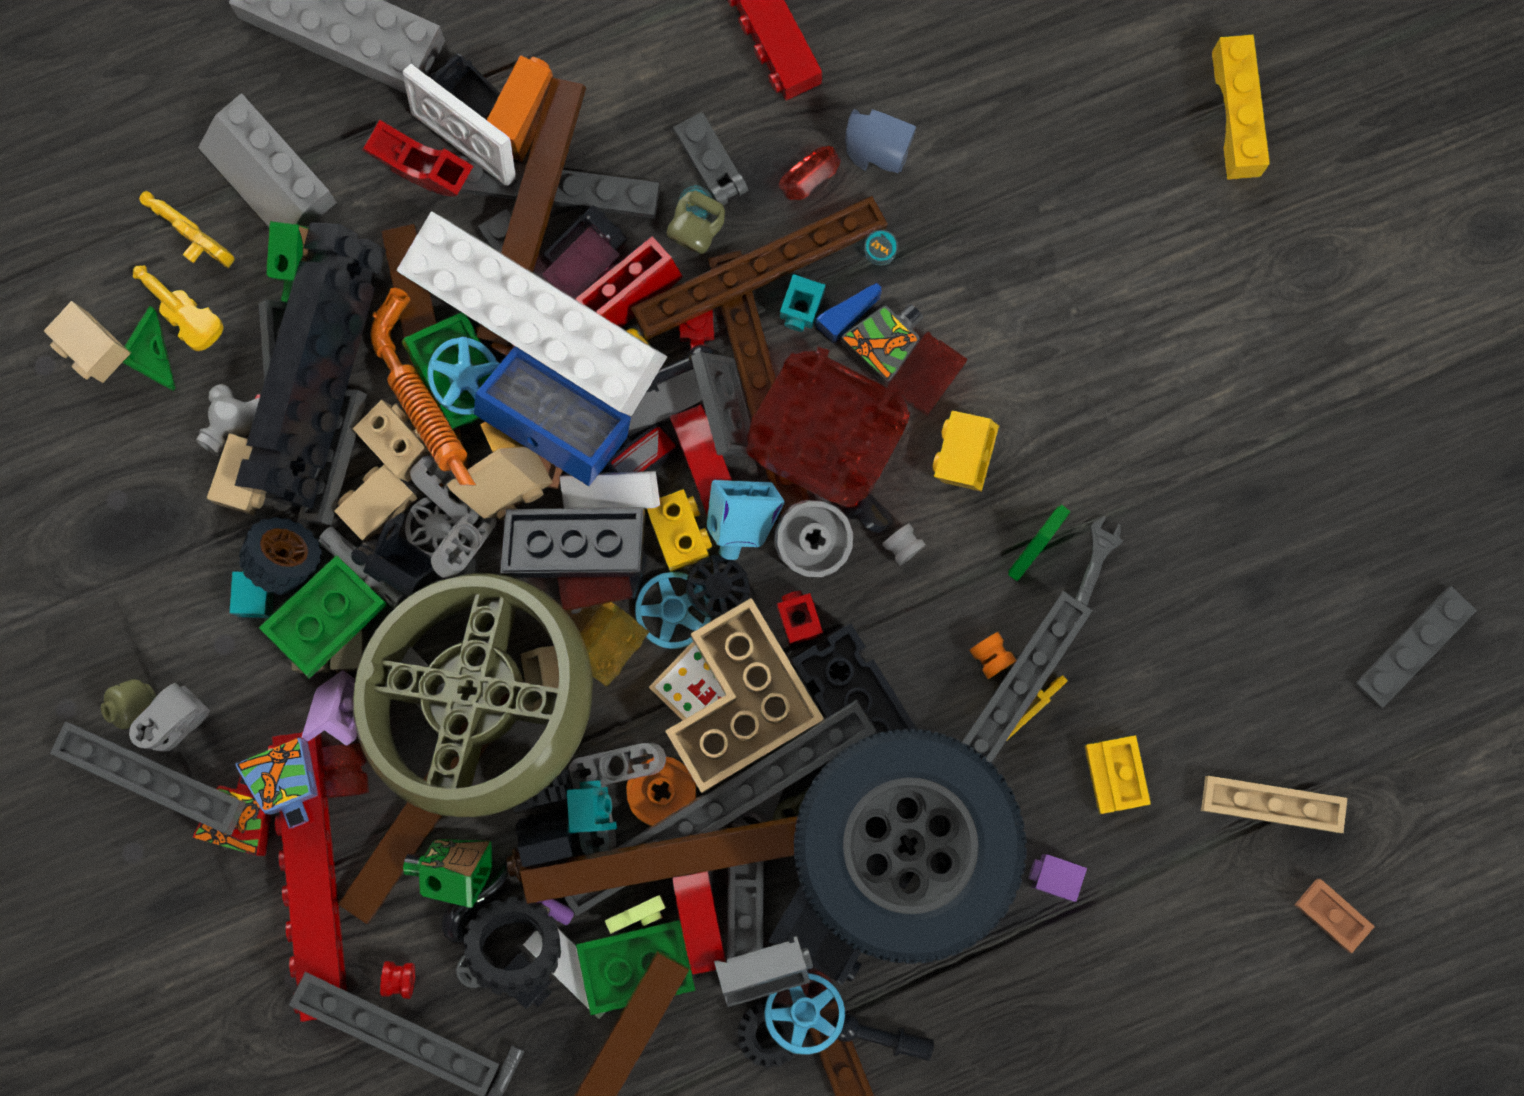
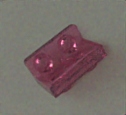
[542,226,620,299]

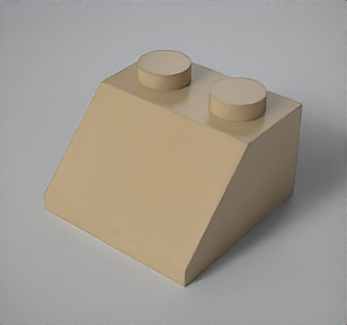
[447,447,553,520]

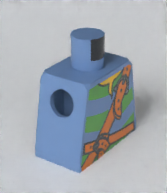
[236,738,318,829]

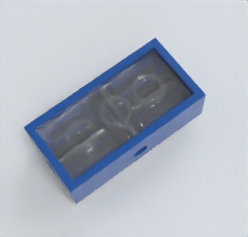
[474,346,631,486]

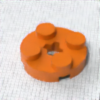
[626,757,696,826]

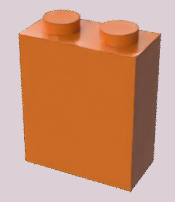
[487,55,553,162]

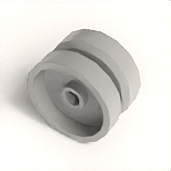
[773,500,853,577]

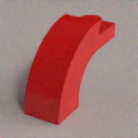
[362,120,474,197]
[669,405,732,516]
[673,871,726,975]

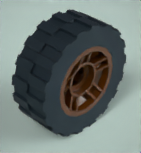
[239,517,322,595]

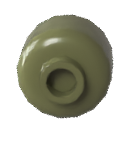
[101,679,156,730]

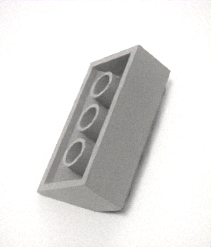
[198,93,337,228]

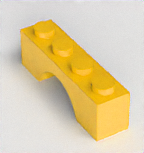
[1212,35,1270,180]

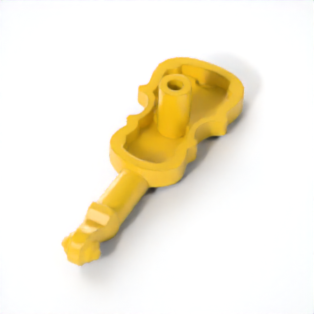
[139,191,234,268]
[133,265,223,351]

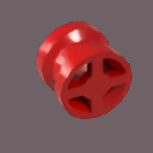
[380,961,415,999]

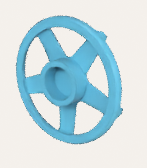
[428,337,500,415]
[635,571,712,649]
[764,973,845,1054]

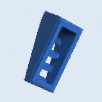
[815,283,882,343]

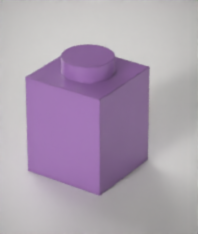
[1029,854,1087,902]

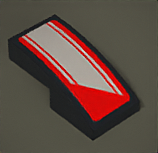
[606,422,681,472]

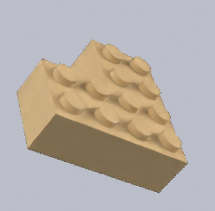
[665,598,824,794]

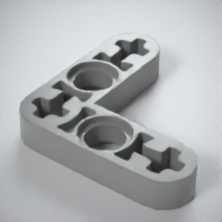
[410,455,497,578]
[568,743,666,854]

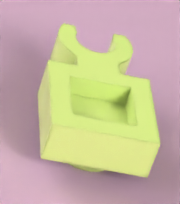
[605,895,667,934]

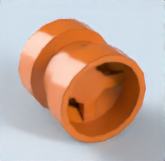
[969,632,1016,679]

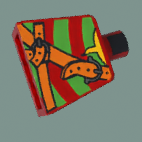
[193,775,272,856]

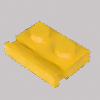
[1084,735,1151,814]

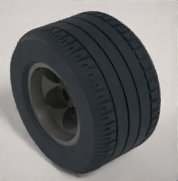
[794,729,1027,964]

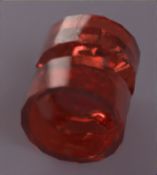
[319,744,369,798]

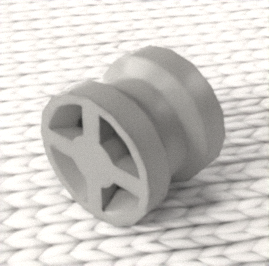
[882,523,926,566]

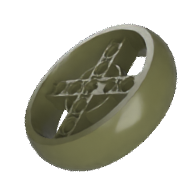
[353,573,593,818]

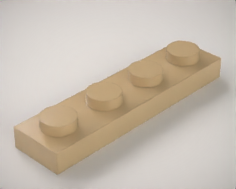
[1201,776,1348,833]

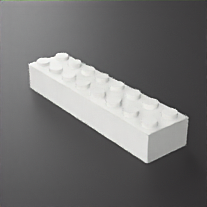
[396,211,667,416]

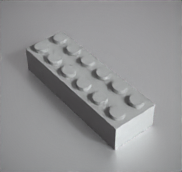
[229,0,445,94]

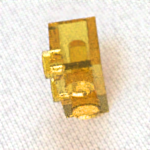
[580,599,649,687]

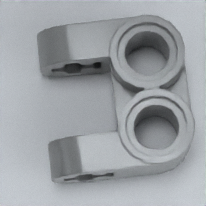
[129,683,210,752]

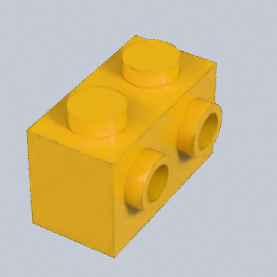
[933,411,999,492]
[646,489,712,572]

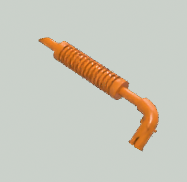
[370,287,477,486]

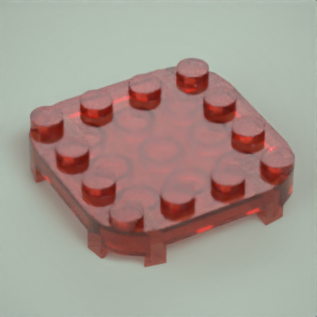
[747,347,911,507]

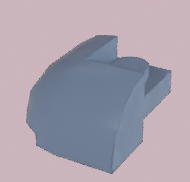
[845,109,916,173]

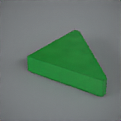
[122,306,176,391]
[1008,504,1071,581]

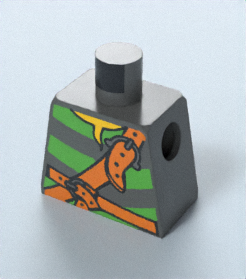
[840,304,923,389]

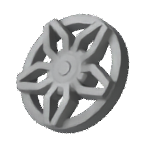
[405,497,468,557]

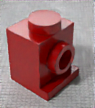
[777,590,823,647]

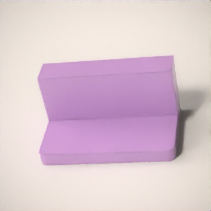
[302,670,357,746]

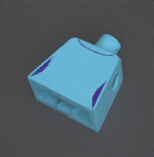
[707,480,785,560]

